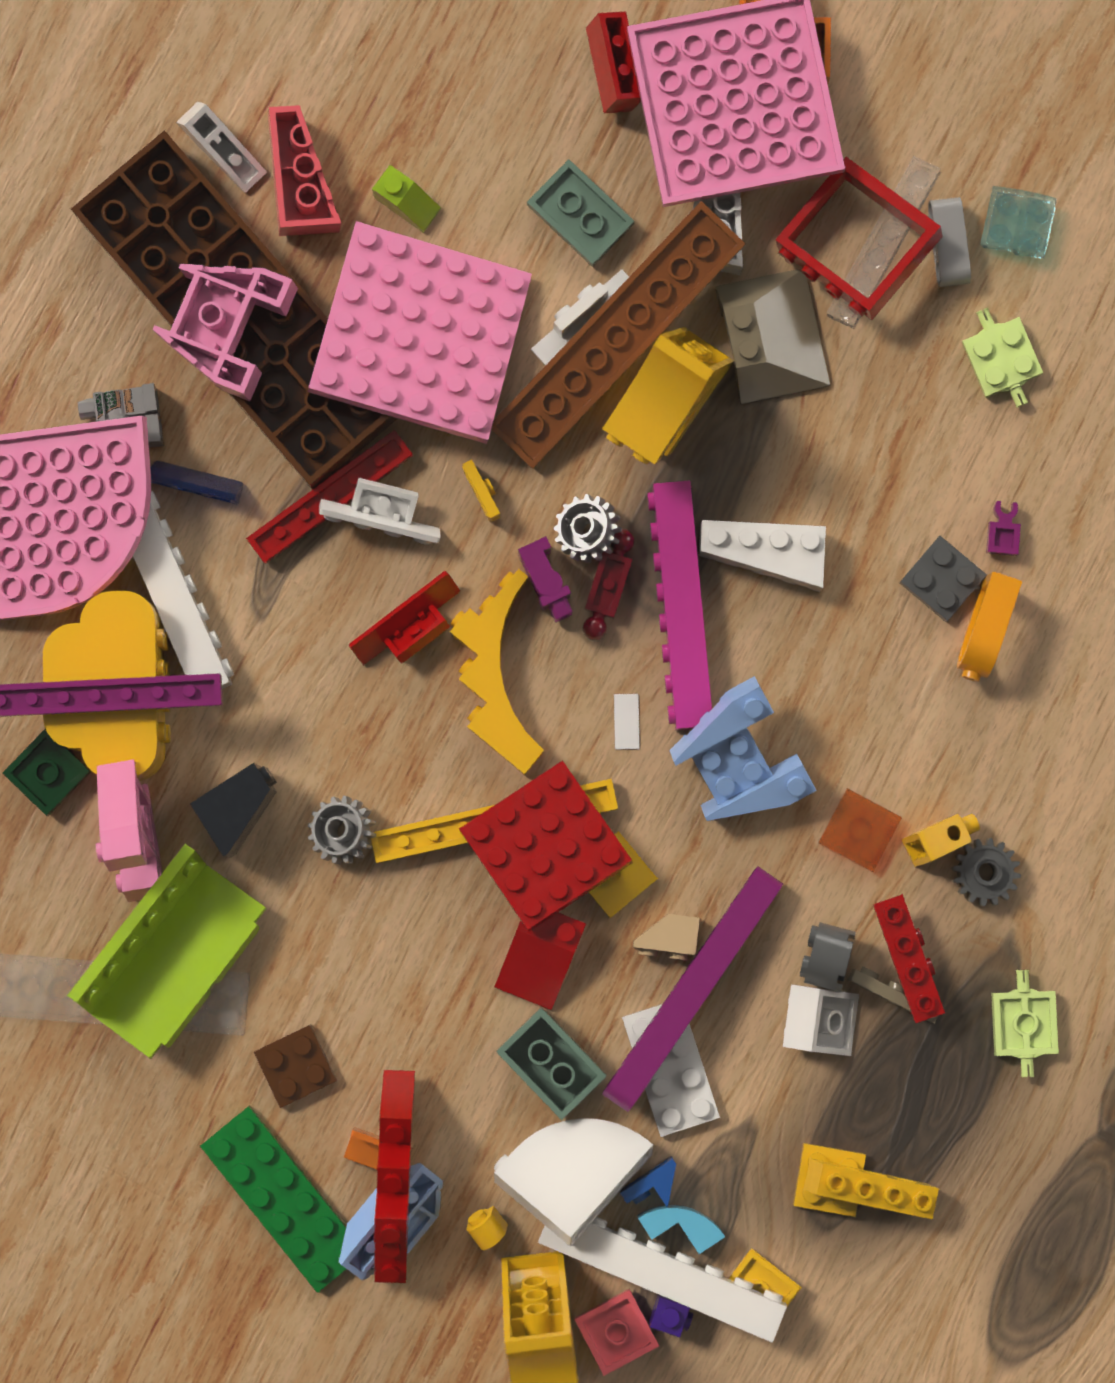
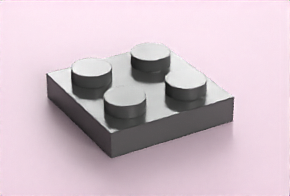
[899,535,987,622]

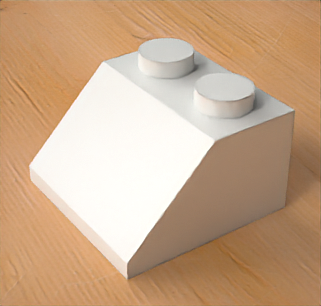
[783,985,859,1056]

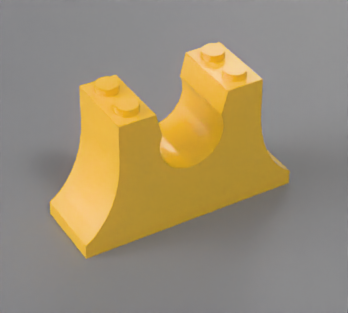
[602,327,734,465]
[501,1251,578,1383]

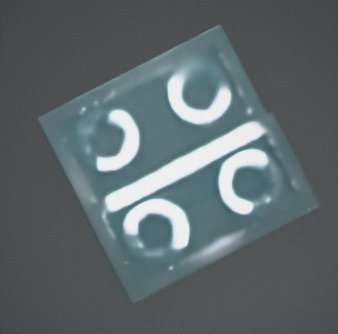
[980,186,1057,258]

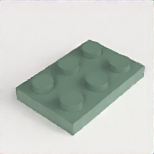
[527,159,635,267]

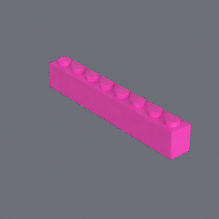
[647,480,712,731]

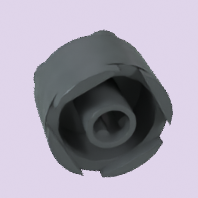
[800,922,856,992]

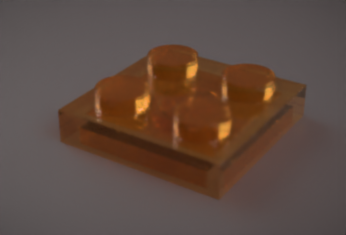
[818,788,902,872]

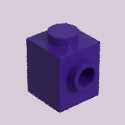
[649,1294,693,1337]

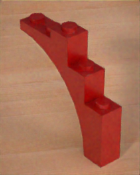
[374,1070,415,1283]

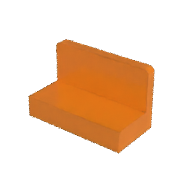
[343,1127,413,1170]

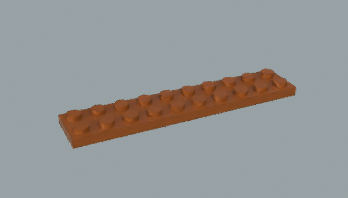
[491,201,746,469]

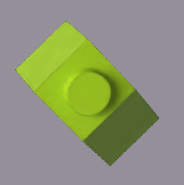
[372,165,441,233]

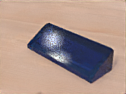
[150,461,243,505]

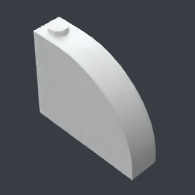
[494,1119,653,1247]

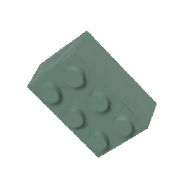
[496,1007,607,1120]

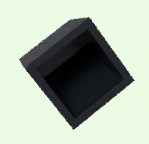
[190,763,277,858]

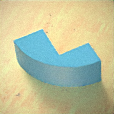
[637,1205,725,1254]

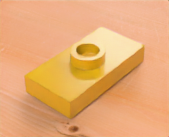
[462,459,501,523]

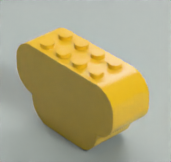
[43,591,171,781]

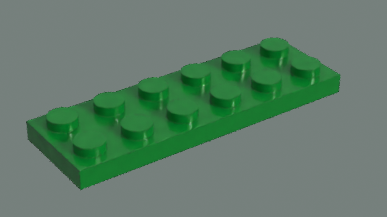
[200,1105,346,1293]

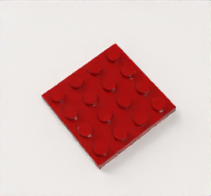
[459,760,633,932]

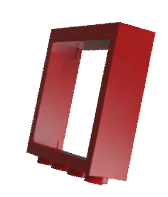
[775,156,943,320]

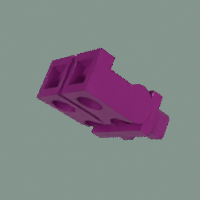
[518,536,573,623]

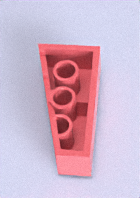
[268,105,341,236]

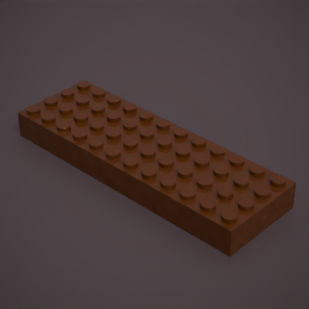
[71,130,398,490]

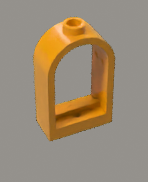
[957,571,1022,682]

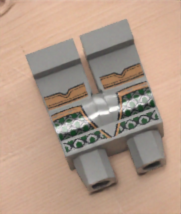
[78,383,164,448]

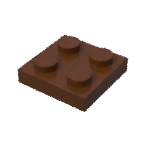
[254,1024,337,1108]

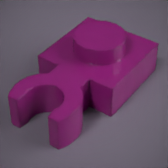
[986,501,1021,556]

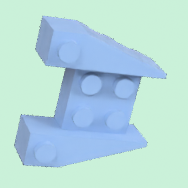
[670,676,817,821]

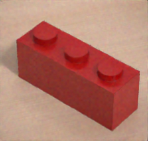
[586,11,641,114]

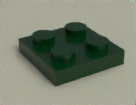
[2,729,92,816]

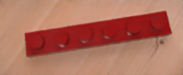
[246,430,413,564]

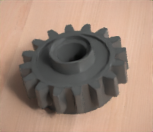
[951,838,1021,906]

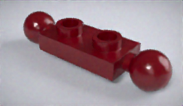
[582,529,635,641]

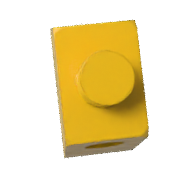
[901,813,980,867]

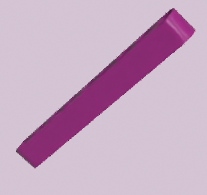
[602,866,783,1112]

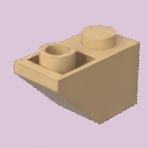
[632,914,700,960]

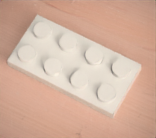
[622,1004,720,1137]

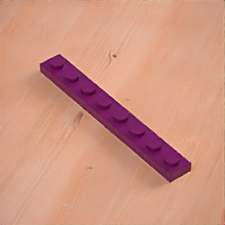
[0,673,223,717]

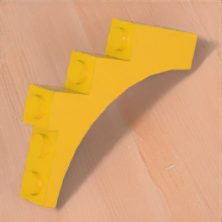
[450,569,544,776]

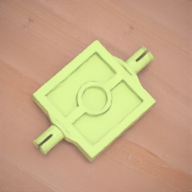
[962,308,1043,408]
[991,970,1059,1077]

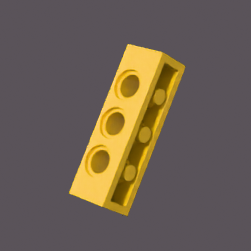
[804,1158,939,1220]

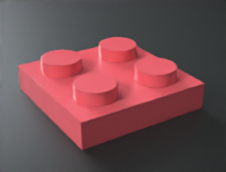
[574,1288,659,1376]

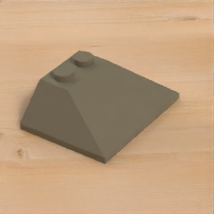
[715,268,830,405]

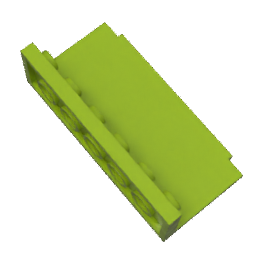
[67,844,267,1059]

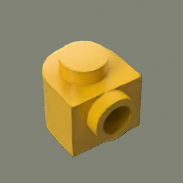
[466,1206,508,1250]

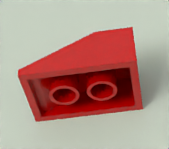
[494,912,586,1010]

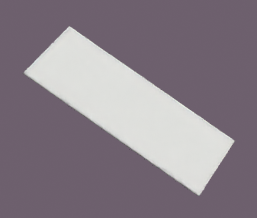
[614,694,640,749]

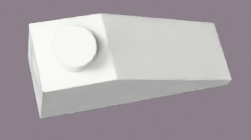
[176,102,267,193]

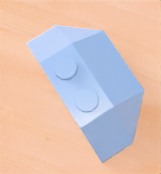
[339,1163,443,1280]

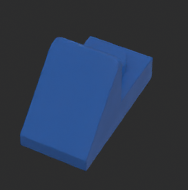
[620,1156,676,1207]

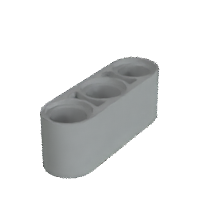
[928,197,971,287]

